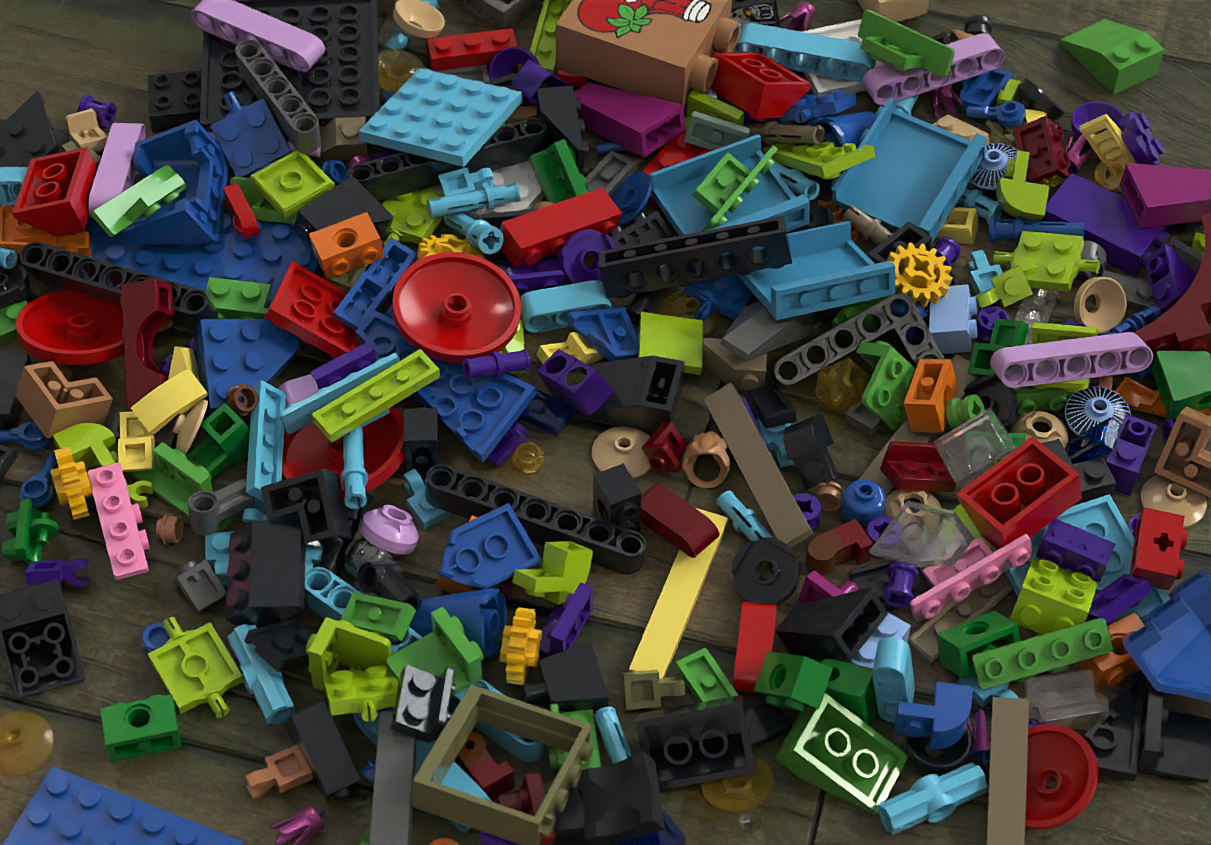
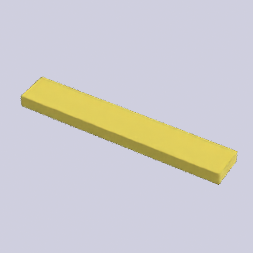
[629,508,728,680]

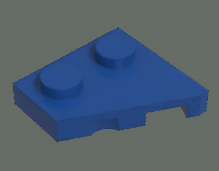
[960,68,1014,110]
[566,307,638,361]

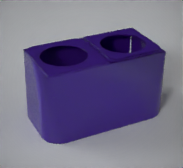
[511,59,576,106]
[537,349,614,415]

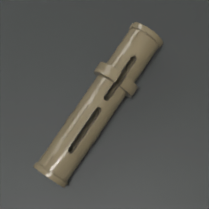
[744,121,825,145]

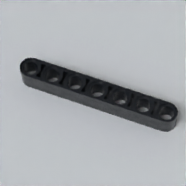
[347,118,549,201]
[20,242,218,328]
[425,464,646,574]

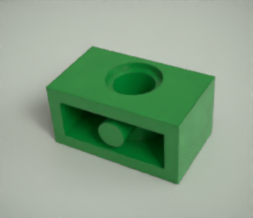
[936,611,1020,679]
[754,651,833,712]
[100,694,182,763]

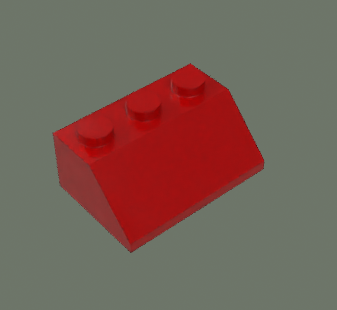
[425,28,518,74]
[710,52,811,121]
[12,147,98,236]
[956,436,1082,550]

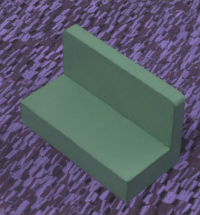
[684,111,750,151]

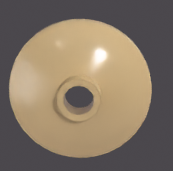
[172,399,208,455]
[592,426,652,480]
[1140,475,1207,529]

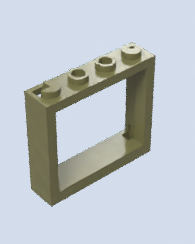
[411,685,594,845]

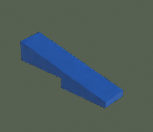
[332,238,417,331]

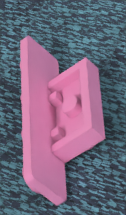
[88,463,150,580]
[910,534,1033,622]

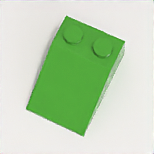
[1060,19,1164,95]
[775,693,909,815]

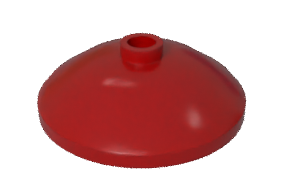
[1025,724,1098,830]

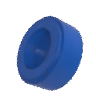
[141,622,173,654]

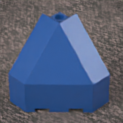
[1122,567,1211,701]

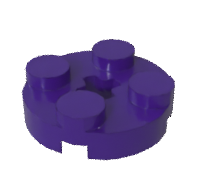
[1119,112,1164,165]
[557,229,618,284]

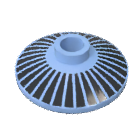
[970,143,1017,190]
[1065,386,1131,443]

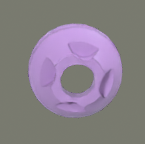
[358,505,419,554]

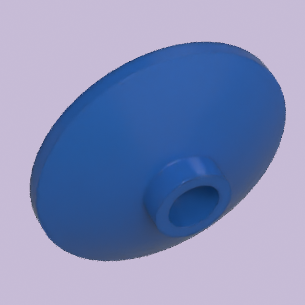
[612,172,652,226]

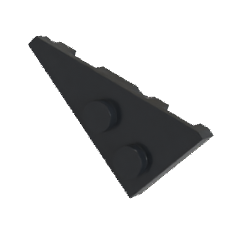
[1084,669,1146,782]

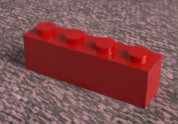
[500,187,622,269]

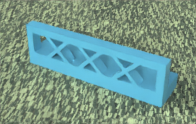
[246,380,286,512]

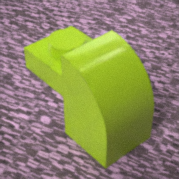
[996,150,1049,222]
[53,423,118,470]
[513,541,593,605]

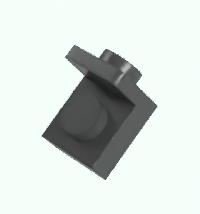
[173,560,227,614]

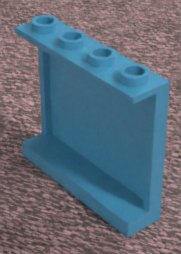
[830,97,987,244]
[650,134,810,262]
[736,221,895,320]

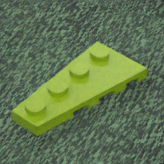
[763,141,876,180]

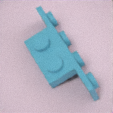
[279,353,400,443]

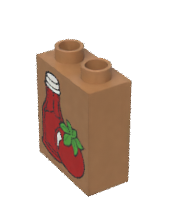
[556,0,741,109]

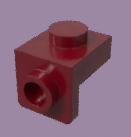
[641,422,687,472]

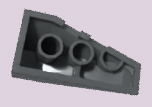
[720,301,818,360]

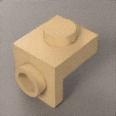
[66,109,108,154]

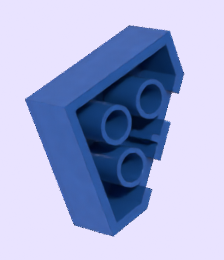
[194,319,299,421]

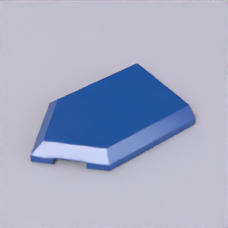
[438,503,542,590]

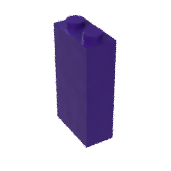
[1040,173,1169,277]

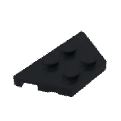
[0,91,60,167]

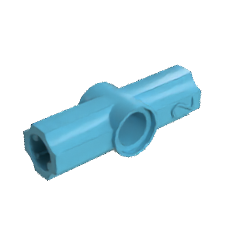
[228,624,295,725]
[878,762,988,835]

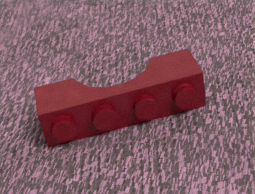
[120,279,173,412]

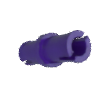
[462,349,531,380]

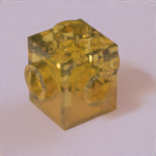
[814,357,870,413]

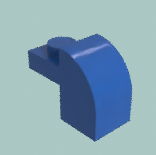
[894,682,973,750]

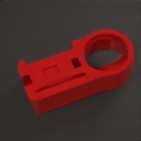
[223,183,259,241]

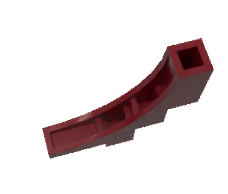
[1131,214,1211,361]

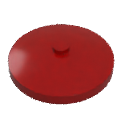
[392,252,521,363]
[16,289,125,365]
[282,406,405,499]

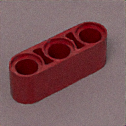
[641,483,720,558]

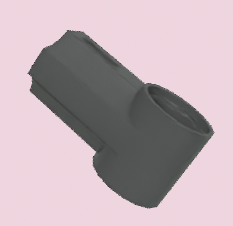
[188,479,255,536]

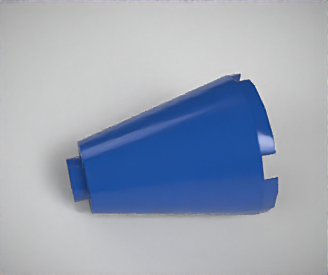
[807,112,875,172]
[409,588,507,658]

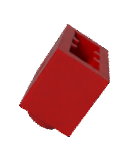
[1129,507,1188,591]

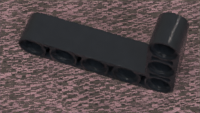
[771,293,944,386]

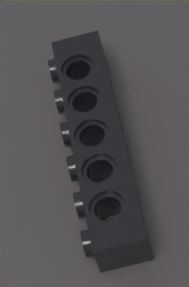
[599,216,792,299]

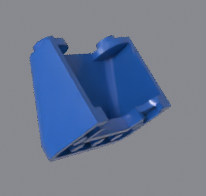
[122,120,228,245]

